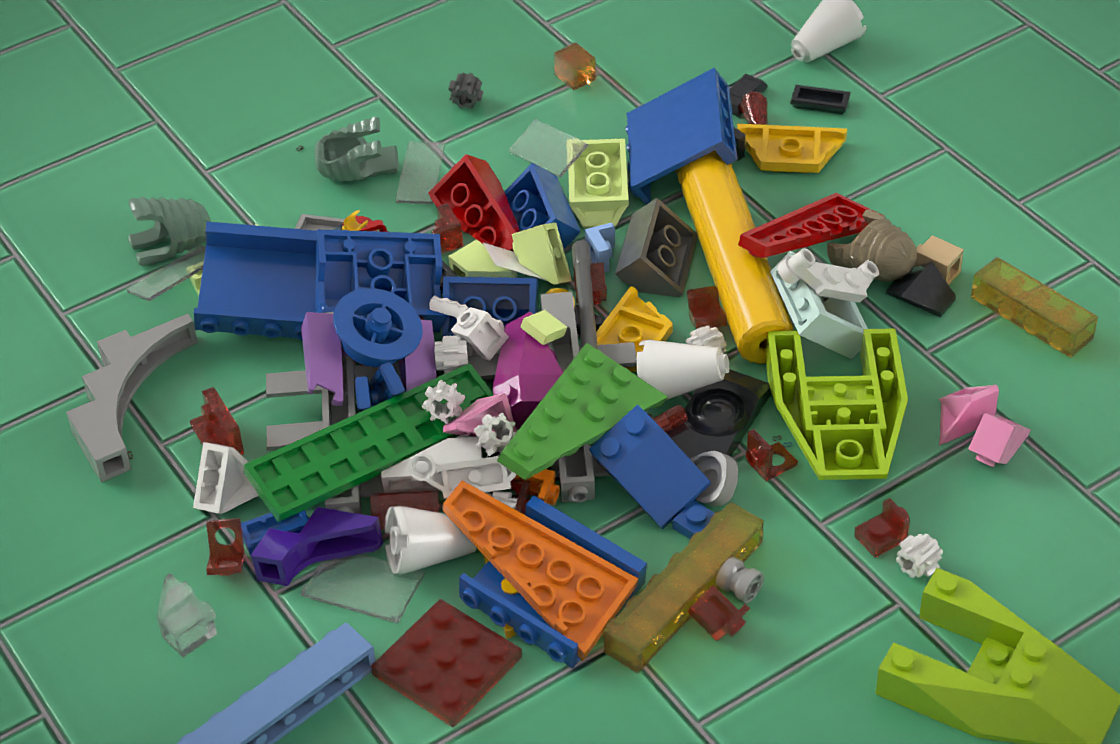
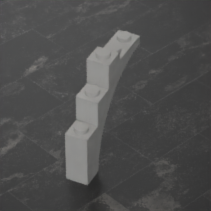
[66,314,198,483]

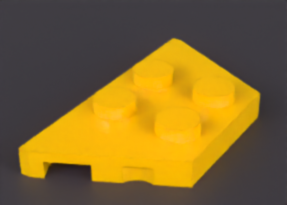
[737,124,847,173]
[596,286,673,372]

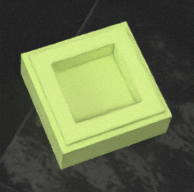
[521,310,567,345]

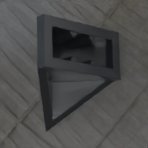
[886,261,956,318]

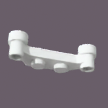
[777,248,879,302]
[408,453,517,498]

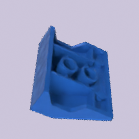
[315,229,447,333]

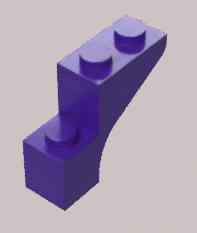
[251,507,384,586]

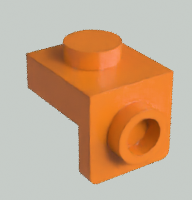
[513,469,560,505]

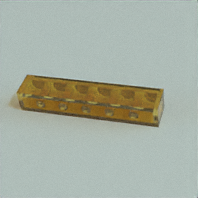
[603,502,764,674]

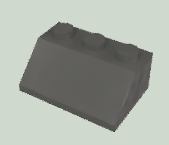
[615,198,698,297]

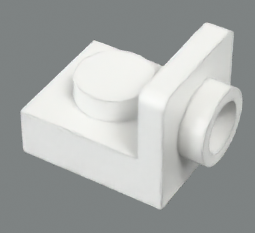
[451,307,509,361]

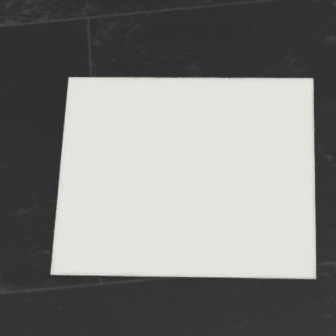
[483,243,547,281]

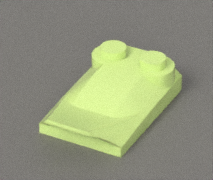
[568,139,628,229]

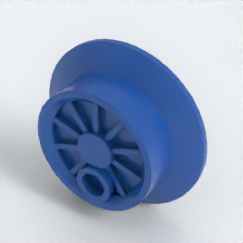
[333,288,423,367]

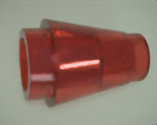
[740,91,768,125]

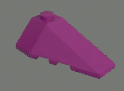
[493,312,564,430]

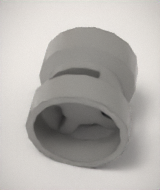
[716,557,764,603]

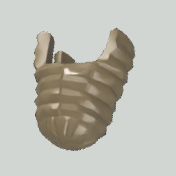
[827,209,917,282]

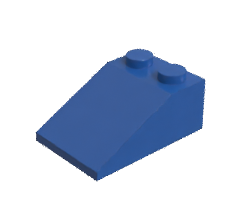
[588,404,712,529]

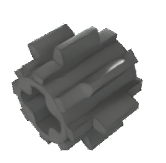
[448,72,484,109]

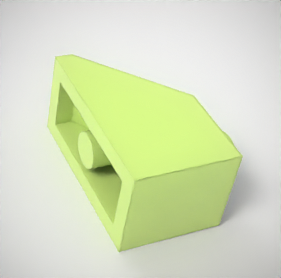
[512,223,572,285]

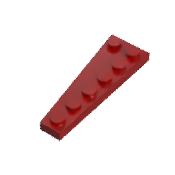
[738,193,884,258]

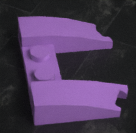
[301,312,436,406]

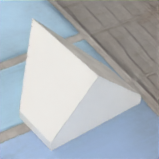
[193,442,259,514]

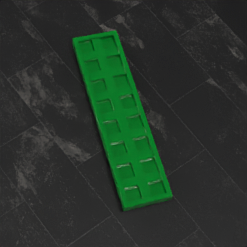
[243,363,493,522]

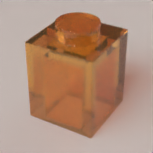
[554,42,596,90]

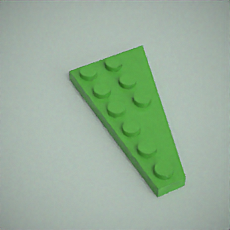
[497,343,668,480]

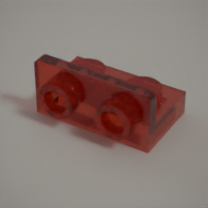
[190,387,244,455]
[370,490,440,530]

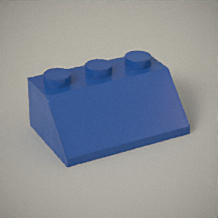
[504,162,581,249]
[442,276,539,338]

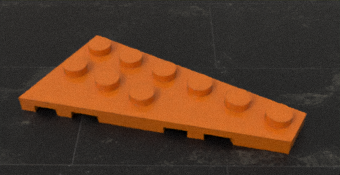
[443,480,638,661]

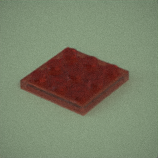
[371,599,522,728]

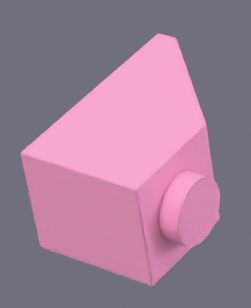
[968,413,1031,467]

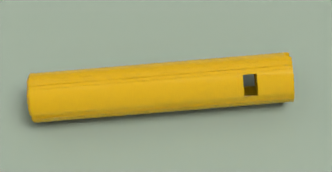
[675,150,795,364]

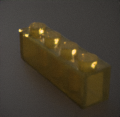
[971,257,1098,358]

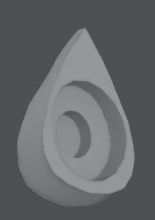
[690,451,738,507]

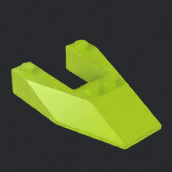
[765,328,908,480]
[875,568,1120,744]

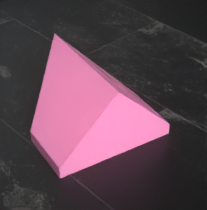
[939,385,999,445]
[443,393,517,439]

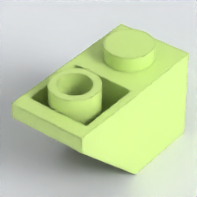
[449,239,517,278]

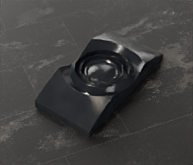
[666,369,772,459]

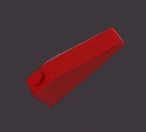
[428,154,520,251]

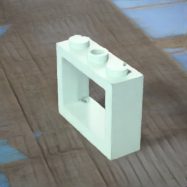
[770,251,868,359]

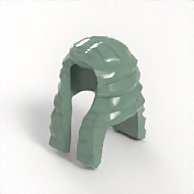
[314,117,399,182]
[128,197,211,266]

